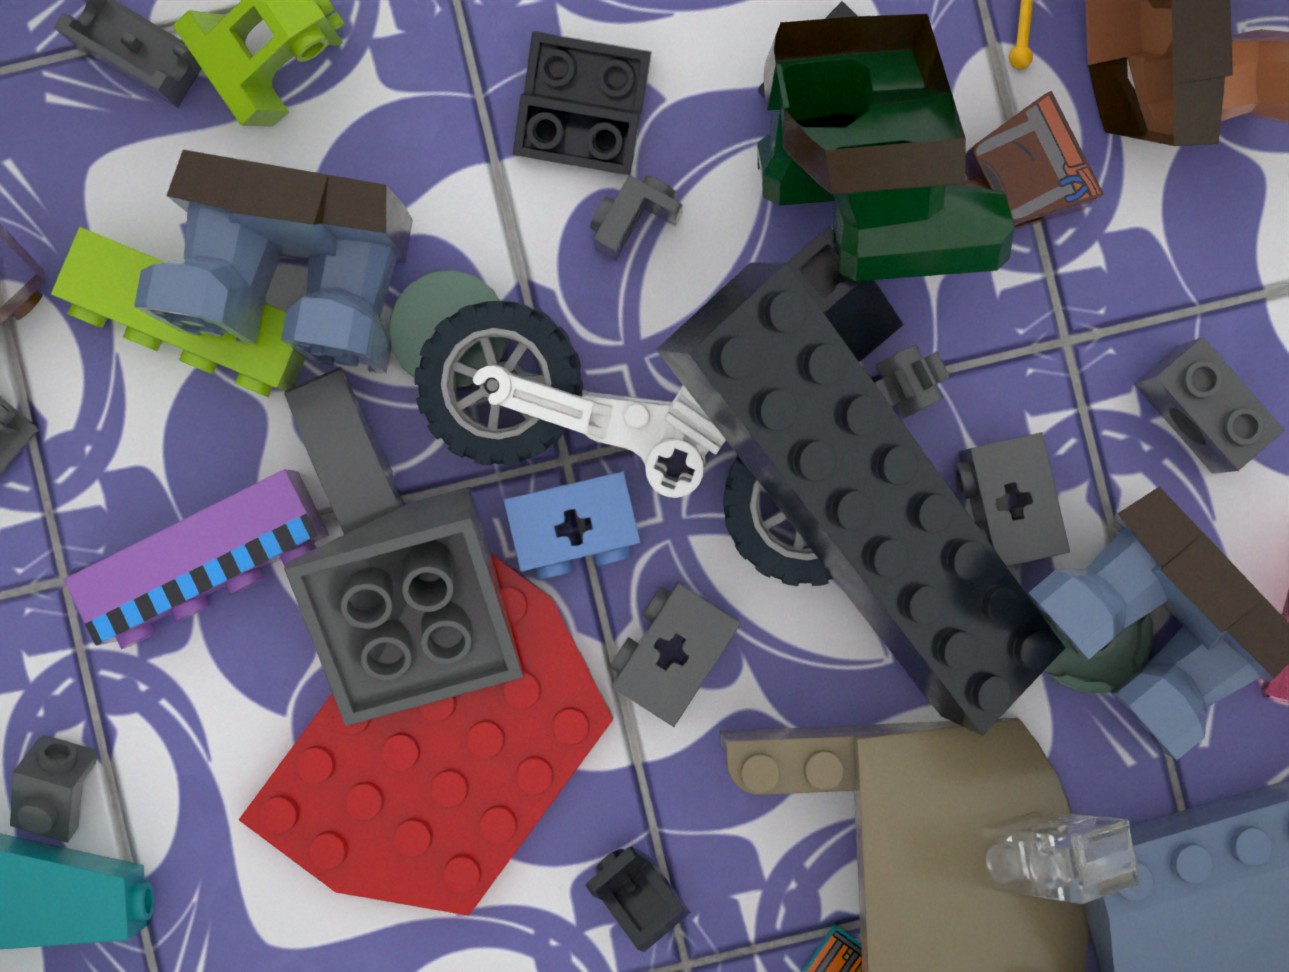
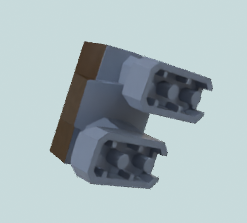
[134,150,413,373]
[1029,486,1289,760]

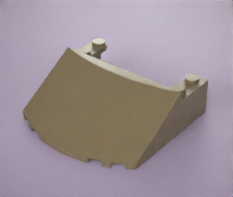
[719,718,1089,972]

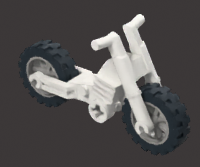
[414,301,834,586]

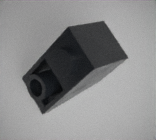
[787,226,904,362]

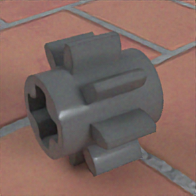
[875,344,950,419]

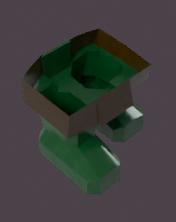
[757,14,1014,282]

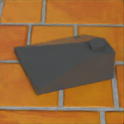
[284,486,523,726]

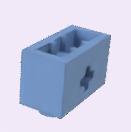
[504,471,641,580]

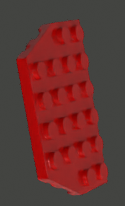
[238,551,614,916]

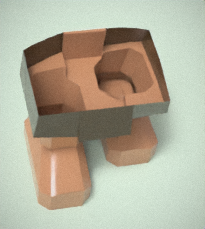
[1085,0,1289,146]

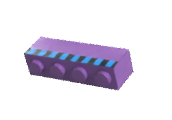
[63,469,329,649]

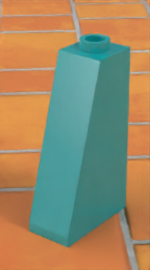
[0,833,154,949]

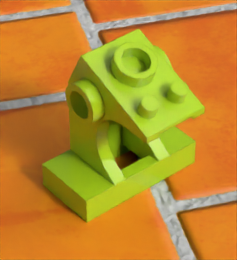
[173,0,345,126]

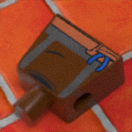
[961,91,1104,230]

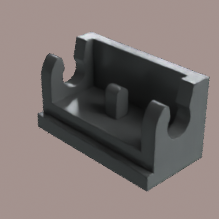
[53,0,202,108]

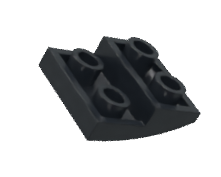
[513,31,652,175]

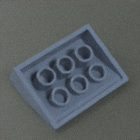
[1067,780,1289,972]

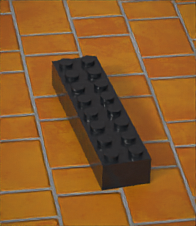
[656,262,1065,736]

